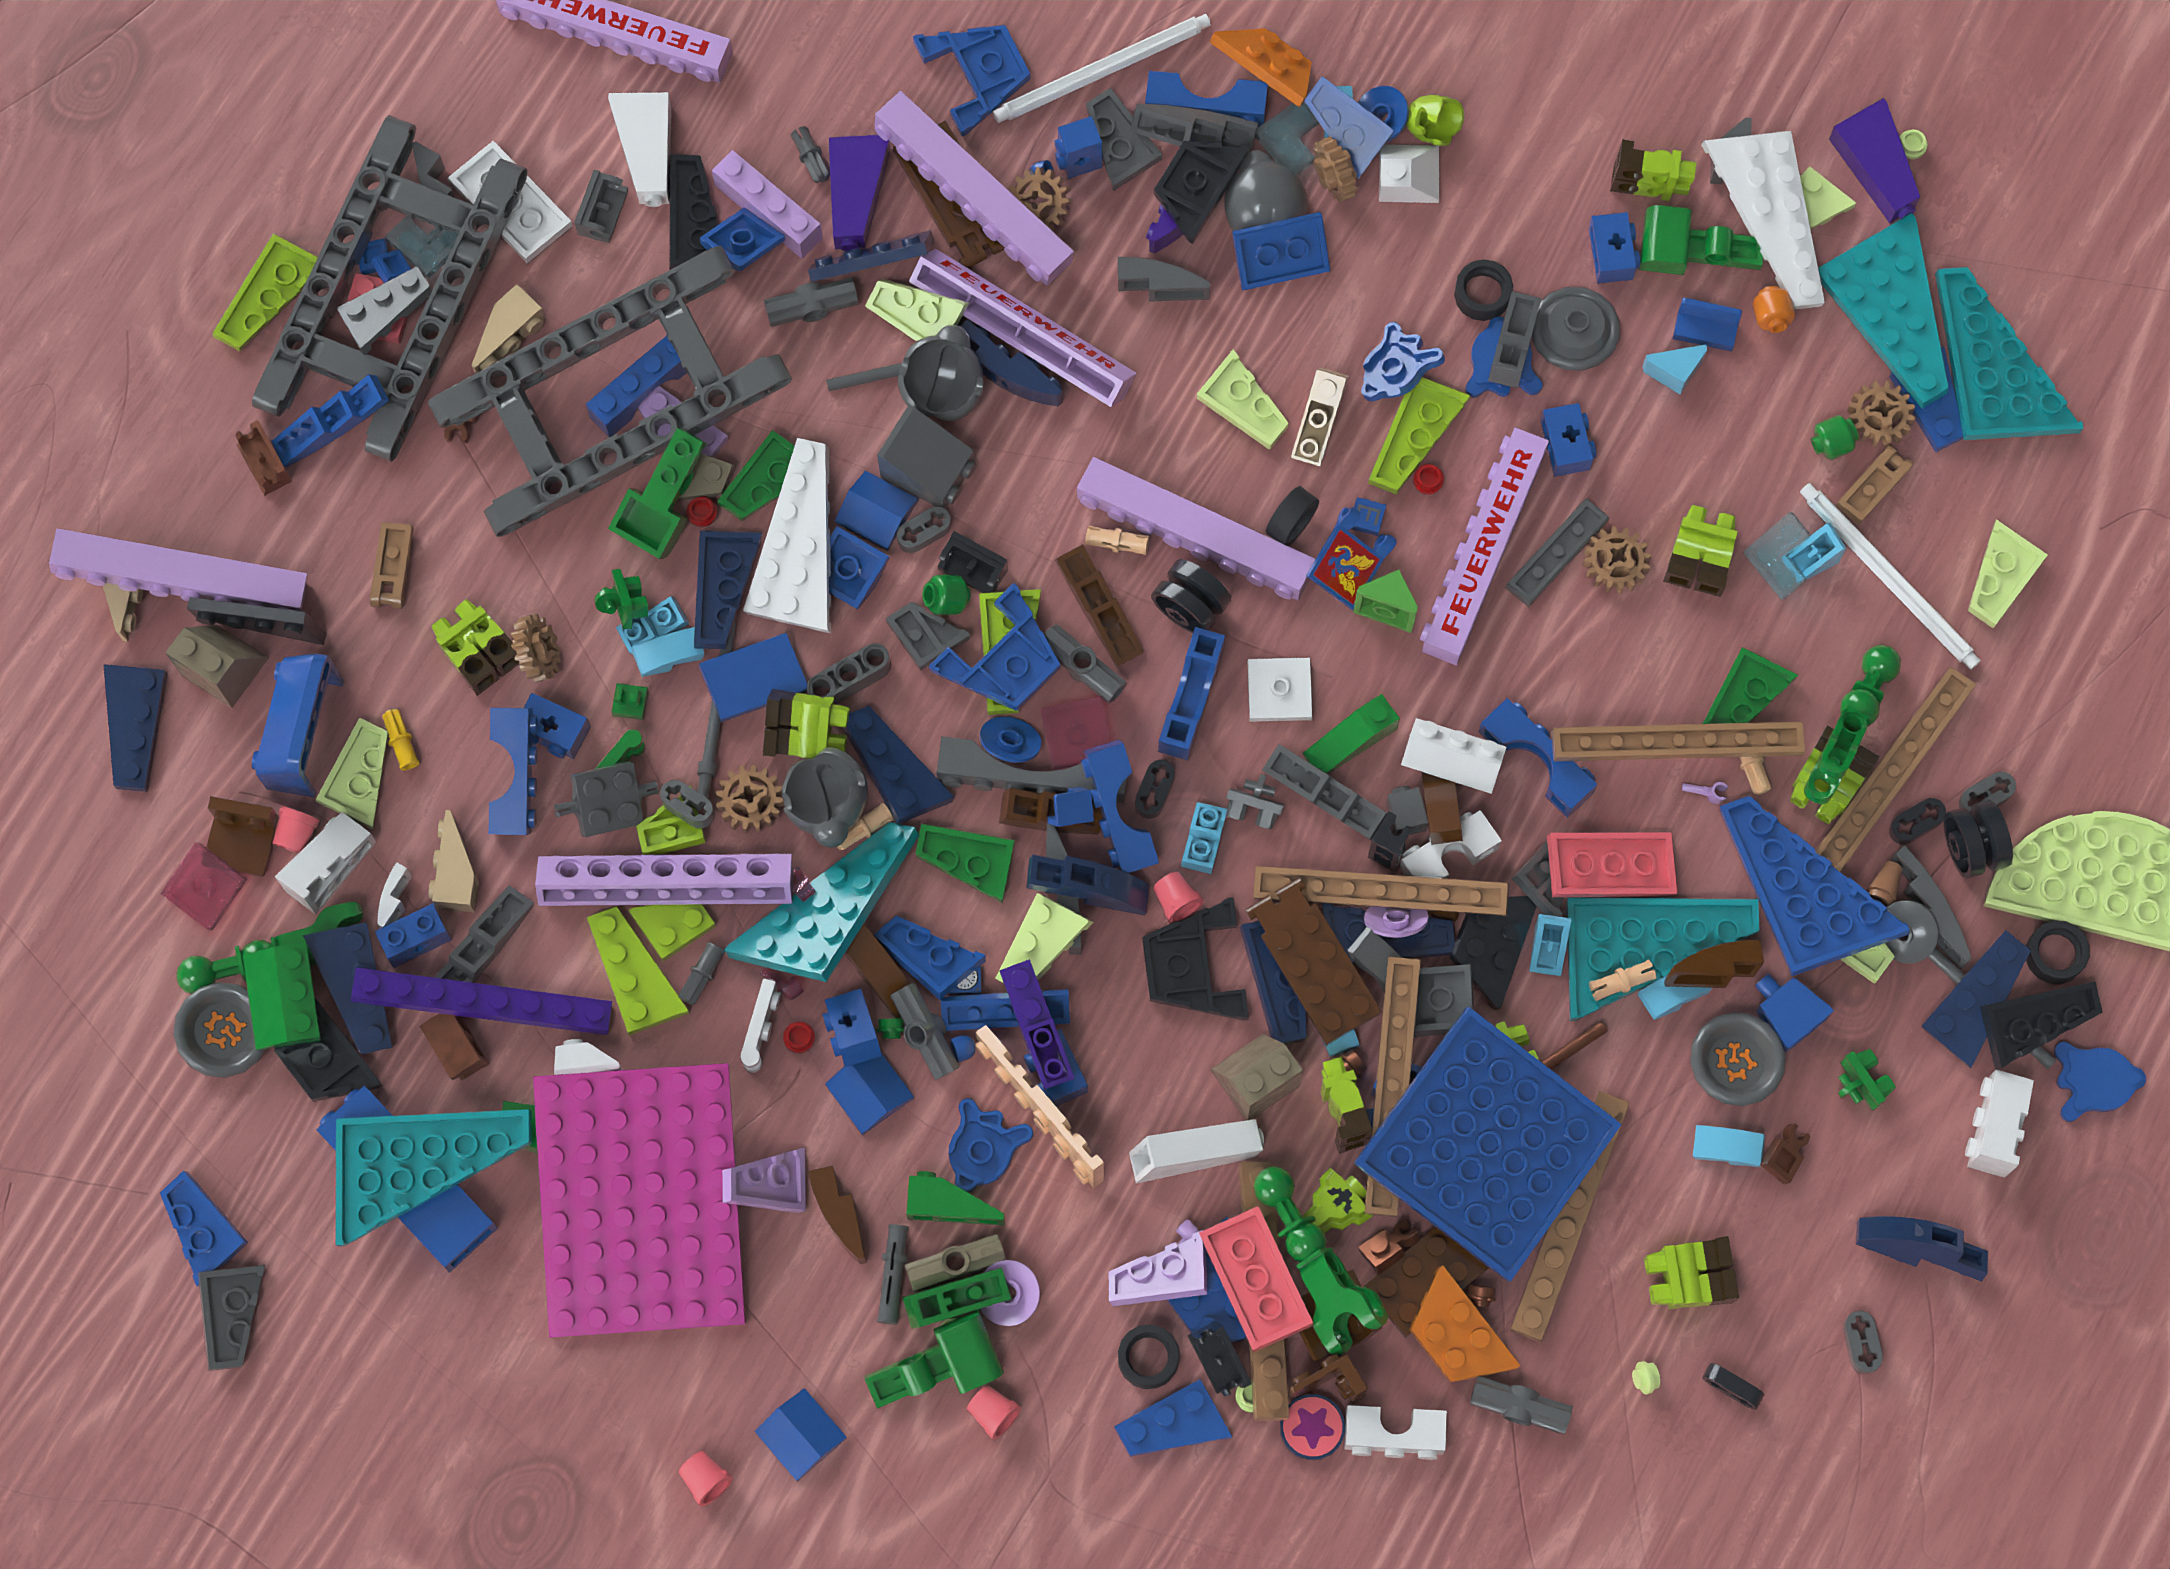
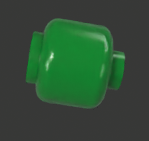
[1810,415,1859,460]
[922,575,971,615]

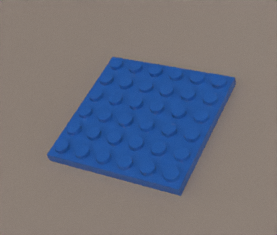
[1353,1007,1622,1282]

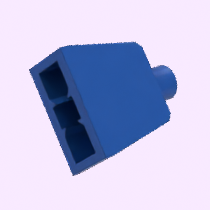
[1755,974,1834,1054]

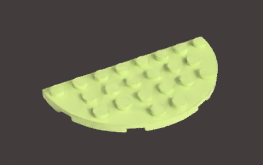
[1983,811,2170,951]

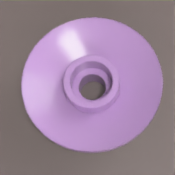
[1364,906,1428,938]
[981,1260,1040,1326]

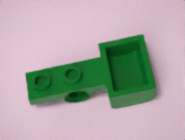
[1639,205,1763,275]
[608,428,707,559]
[864,1310,1004,1409]

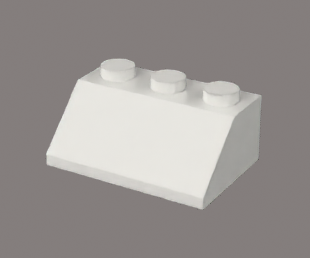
[1401,718,1507,794]

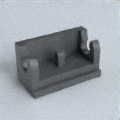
[574,169,628,243]

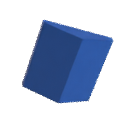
[699,207,785,271]
[834,471,919,551]
[829,526,890,610]
[825,1053,914,1136]
[754,1388,847,1482]

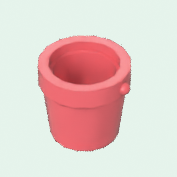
[272,806,320,854]
[1153,872,1204,924]
[967,1385,1021,1440]
[678,1451,733,1506]

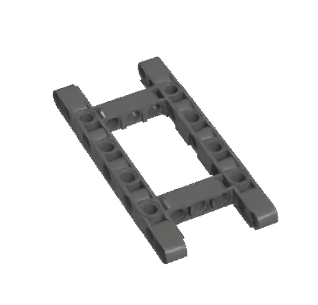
[252,115,528,462]
[428,246,792,537]

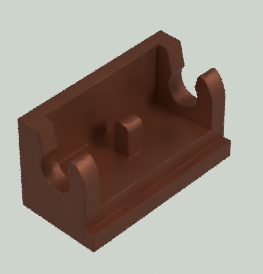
[235,420,292,496]
[419,1013,490,1080]

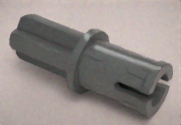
[791,126,830,183]
[679,942,725,1005]

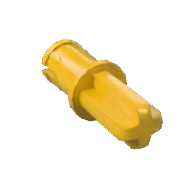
[382,709,420,771]

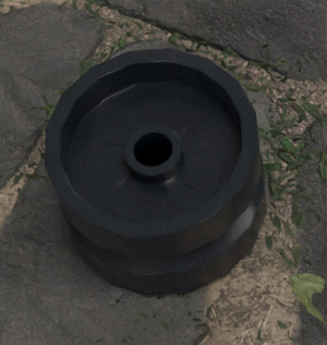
[1151,559,1231,633]
[1944,800,2013,879]

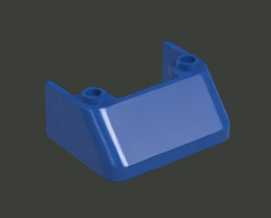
[252,653,344,798]

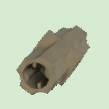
[905,1234,1006,1293]

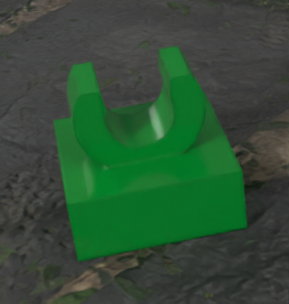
[611,683,649,720]

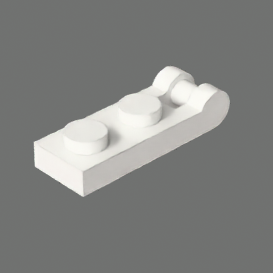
[741,979,781,1073]

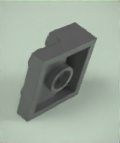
[1414,964,1474,1037]

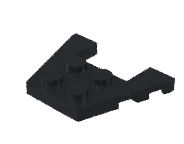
[1142,897,1249,1021]

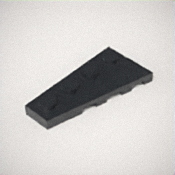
[669,154,718,270]
[187,597,326,645]
[1980,981,2103,1069]

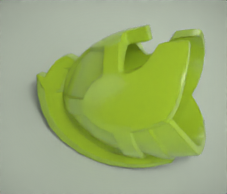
[1406,95,1464,146]

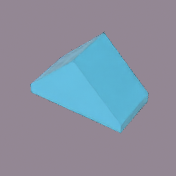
[1642,344,1707,394]
[1783,523,1846,583]
[1529,914,1571,976]

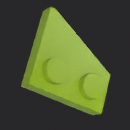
[636,785,706,855]
[629,904,716,962]

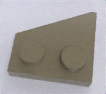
[678,454,734,500]

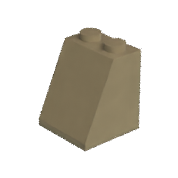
[165,625,268,708]
[1211,1034,1303,1120]

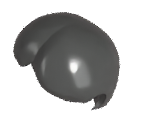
[1224,150,1308,231]
[898,325,984,421]
[782,748,868,848]

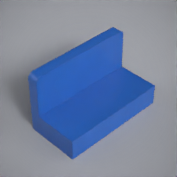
[1672,298,1742,352]

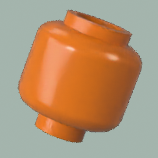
[1752,286,1795,333]

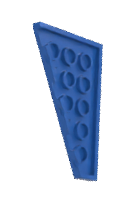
[1719,796,1910,977]

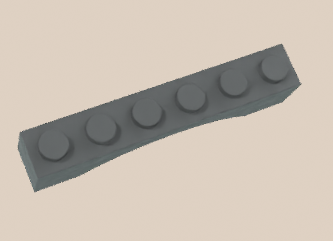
[937,737,1129,805]

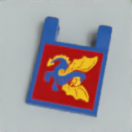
[1306,507,1397,610]

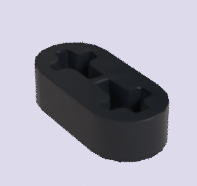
[1135,760,1175,819]
[1889,798,1946,845]
[1702,1363,1765,1410]

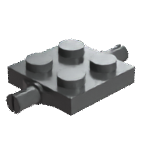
[554,761,659,837]

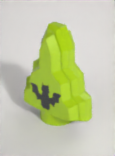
[1303,1168,1373,1234]

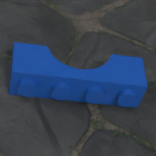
[1145,71,1268,128]
[585,335,687,438]
[1158,627,1225,761]
[1478,698,1597,818]
[488,707,538,835]
[1081,740,1159,873]

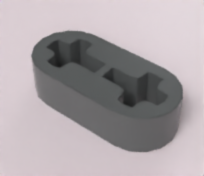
[897,507,951,553]
[1959,772,2016,812]
[660,780,715,828]
[1843,1311,1883,1374]

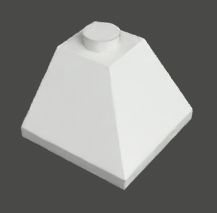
[1379,144,1439,203]
[554,1039,623,1075]

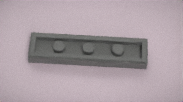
[1505,498,1610,607]

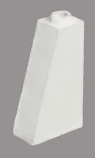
[608,92,671,207]
[1129,1119,1264,1183]

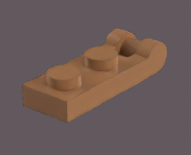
[1836,445,1914,525]
[370,522,414,609]

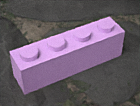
[712,150,823,259]

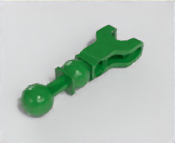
[1804,644,1901,804]
[176,902,363,994]
[1253,1166,1388,1356]

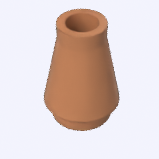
[1866,861,1903,907]

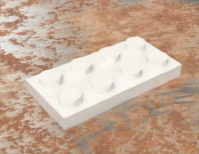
[448,141,573,263]

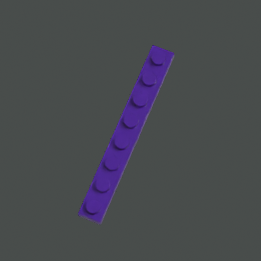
[351,967,612,1035]

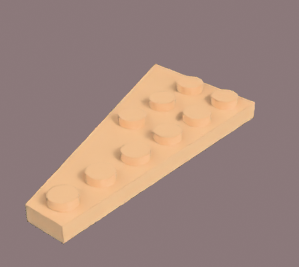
[975,1025,1104,1189]

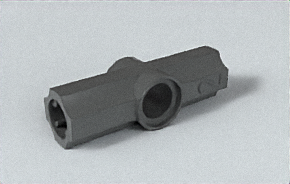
[764,278,859,327]
[1044,624,1127,704]
[890,983,960,1080]
[1470,1376,1573,1435]

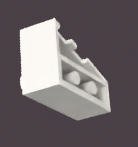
[275,812,376,915]
[1965,1069,2034,1178]

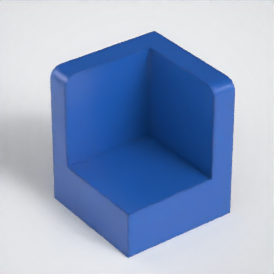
[1047,787,1094,827]

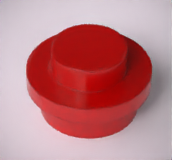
[1413,464,1444,495]
[687,497,718,527]
[783,1021,815,1054]

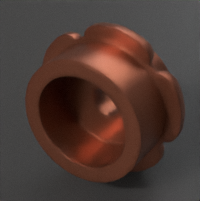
[1340,1049,1368,1078]
[1466,1284,1497,1307]

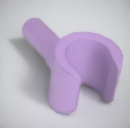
[1682,782,1728,804]
[1176,1219,1198,1244]

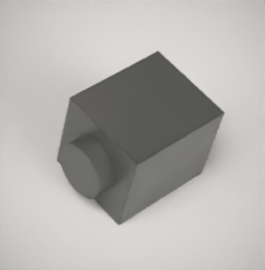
[1386,786,1428,836]

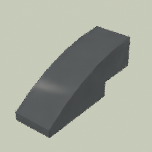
[1117,257,1210,302]
[1488,291,1541,388]

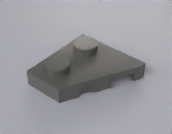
[886,602,970,671]
[1511,840,1563,917]

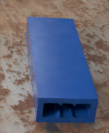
[316,1085,498,1273]

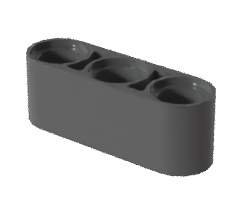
[807,643,891,704]

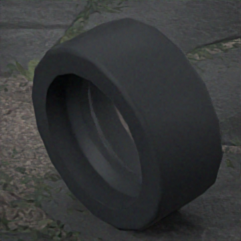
[1454,259,1513,321]
[1266,486,1319,546]
[2026,920,2090,984]
[1118,1324,1180,1389]

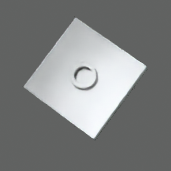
[1247,658,1312,722]

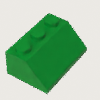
[243,942,321,1050]

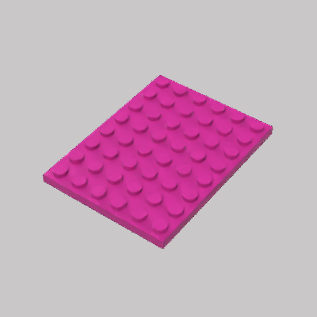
[533,1063,746,1338]

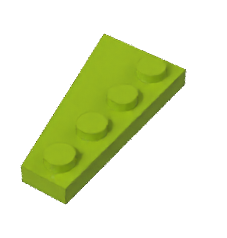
[212,234,318,351]
[1368,377,1470,495]
[979,589,1041,715]
[587,906,689,1036]

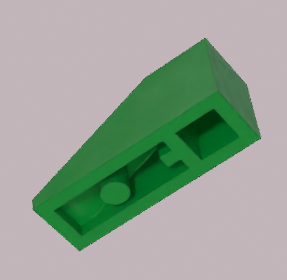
[1303,694,1400,775]
[906,1171,1005,1226]
[902,1268,1011,1329]

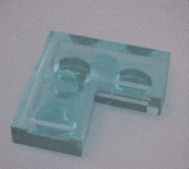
[1255,101,1319,175]
[385,216,458,279]
[1743,512,1812,600]

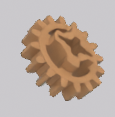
[1313,136,1357,202]
[1008,167,1073,231]
[1847,381,1915,447]
[1583,526,1651,594]
[511,613,561,682]
[715,764,784,833]

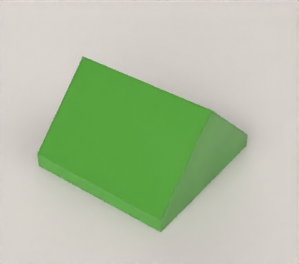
[1353,570,1418,633]

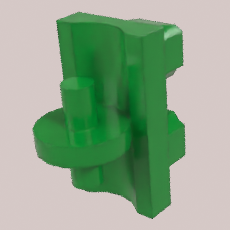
[594,569,648,630]
[1838,1049,1896,1111]

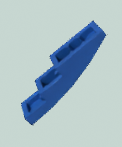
[271,374,389,467]

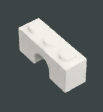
[1400,810,1502,879]
[1344,1405,1447,1460]

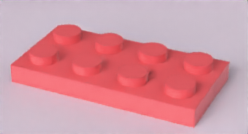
[1547,832,1677,897]
[1199,1206,1313,1353]

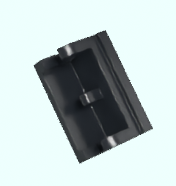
[938,531,1008,593]
[1368,812,1409,873]
[1187,1320,1252,1396]

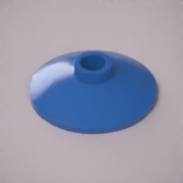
[1358,86,1409,143]
[979,717,1041,762]

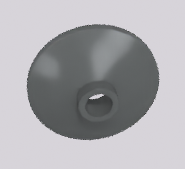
[1885,900,1939,964]

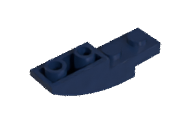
[961,319,1063,407]
[1026,855,1149,916]
[1856,1216,1988,1282]

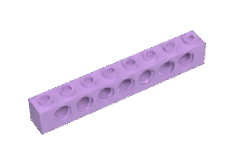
[535,853,794,906]

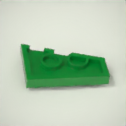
[717,430,795,521]
[1702,647,1798,724]
[915,824,1015,904]

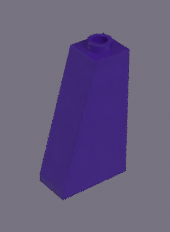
[1829,98,1920,223]
[829,135,890,251]

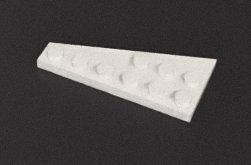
[1701,131,1825,310]
[743,438,831,633]

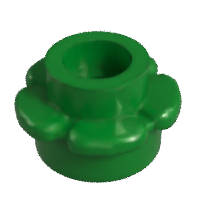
[875,1019,905,1039]

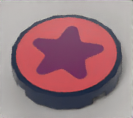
[1280,1394,1345,1461]

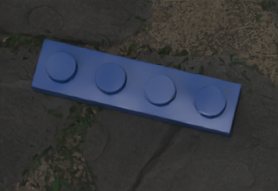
[941,989,1070,1031]

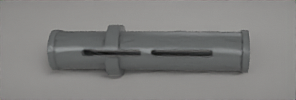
[877,1224,909,1325]

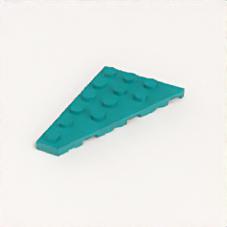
[1818,213,1948,408]
[1935,267,2084,440]
[724,822,919,982]
[1566,898,1759,1021]
[336,1109,532,1247]

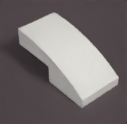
[378,862,412,928]

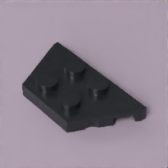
[1154,141,1250,244]
[1450,896,1537,1010]
[274,998,383,1102]

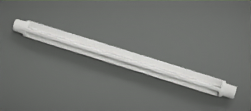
[993,14,1211,123]
[1800,483,1981,670]

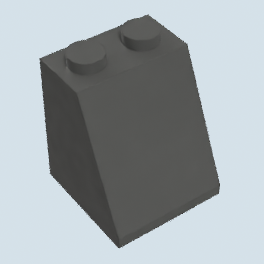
[877,405,976,509]

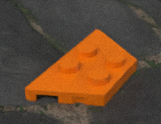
[1209,28,1312,108]
[1409,1265,1520,1382]

